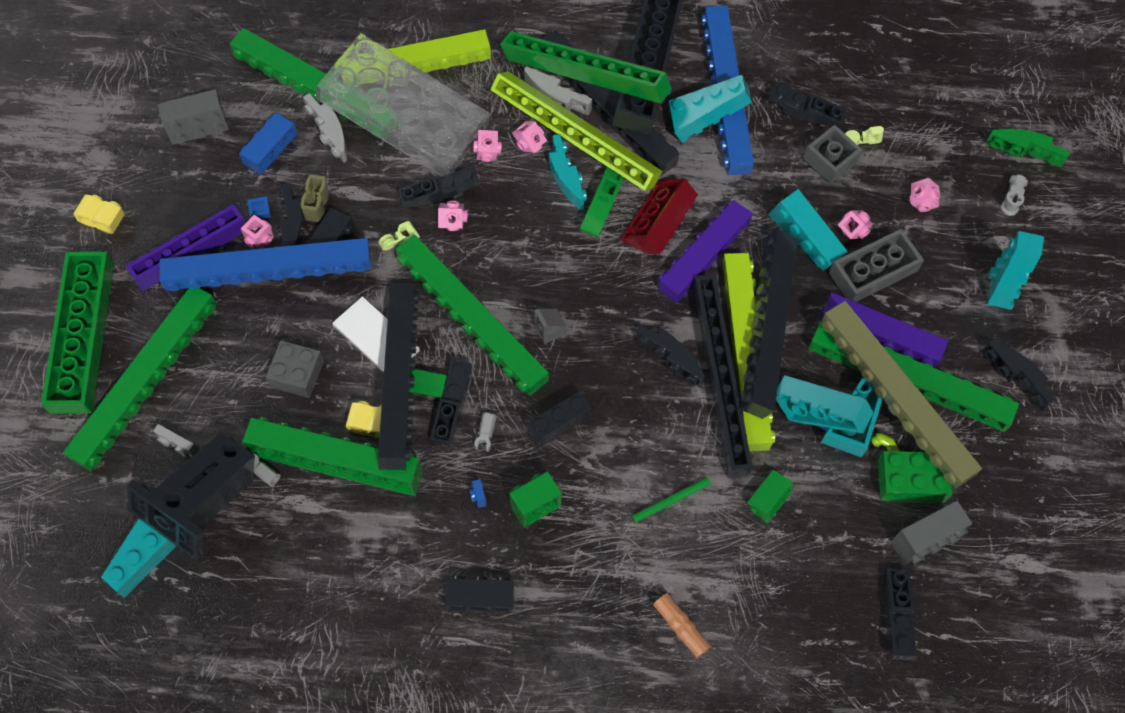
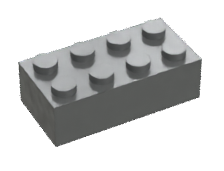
[829,229,924,302]

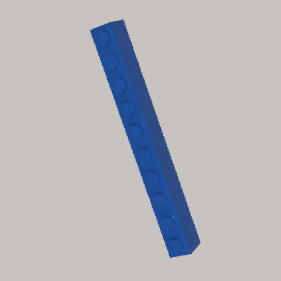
[701,5,754,175]
[160,238,372,291]

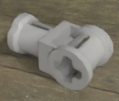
[1001,175,1028,216]

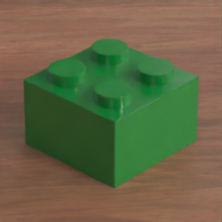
[510,472,562,528]

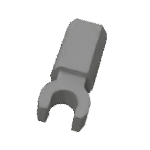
[474,413,497,452]
[253,453,280,487]

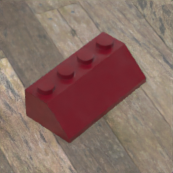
[620,178,698,254]

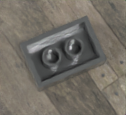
[157,89,229,145]
[891,501,973,565]

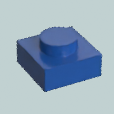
[247,196,271,219]
[469,479,487,508]

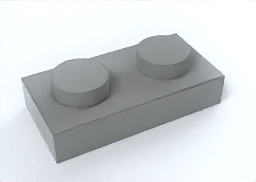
[153,424,199,457]

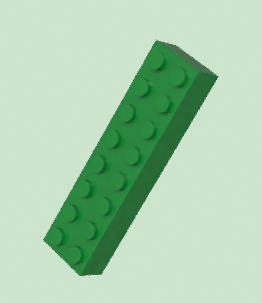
[41,252,114,414]
[242,417,423,497]

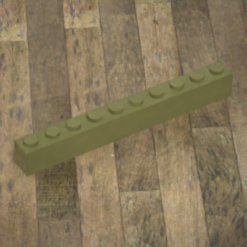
[821,301,982,489]

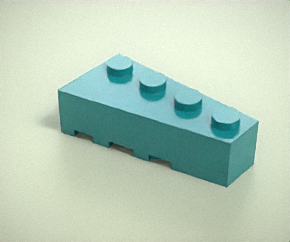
[669,75,752,143]
[768,189,848,271]
[988,231,1044,310]
[776,375,874,433]
[821,378,882,457]
[101,519,176,598]

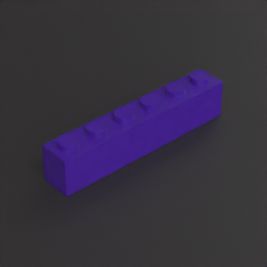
[658,200,753,303]
[126,204,246,292]
[819,293,948,368]

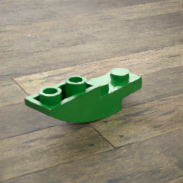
[985,129,1070,168]
[580,167,624,238]

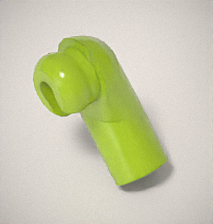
[871,433,900,452]

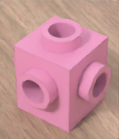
[512,121,547,153]
[473,130,501,162]
[910,178,940,212]
[438,201,468,231]
[838,210,873,239]
[241,215,274,249]

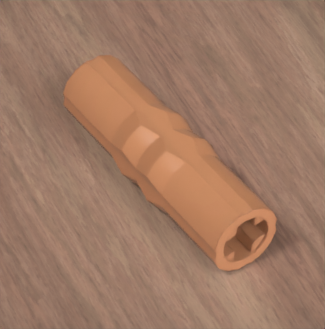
[653,593,711,658]

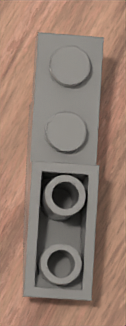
[524,67,592,115]
[303,93,347,163]

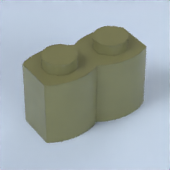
[301,174,329,222]

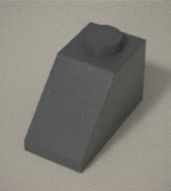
[534,309,568,344]

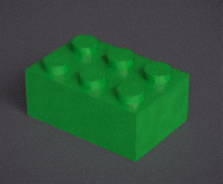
[878,451,952,503]

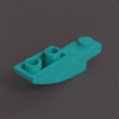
[549,134,587,209]

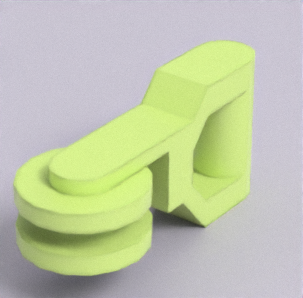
[845,126,884,145]
[378,221,420,251]

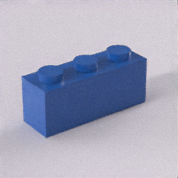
[239,113,297,175]

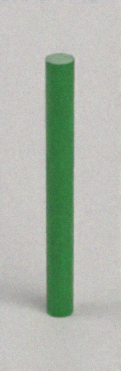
[632,477,711,523]

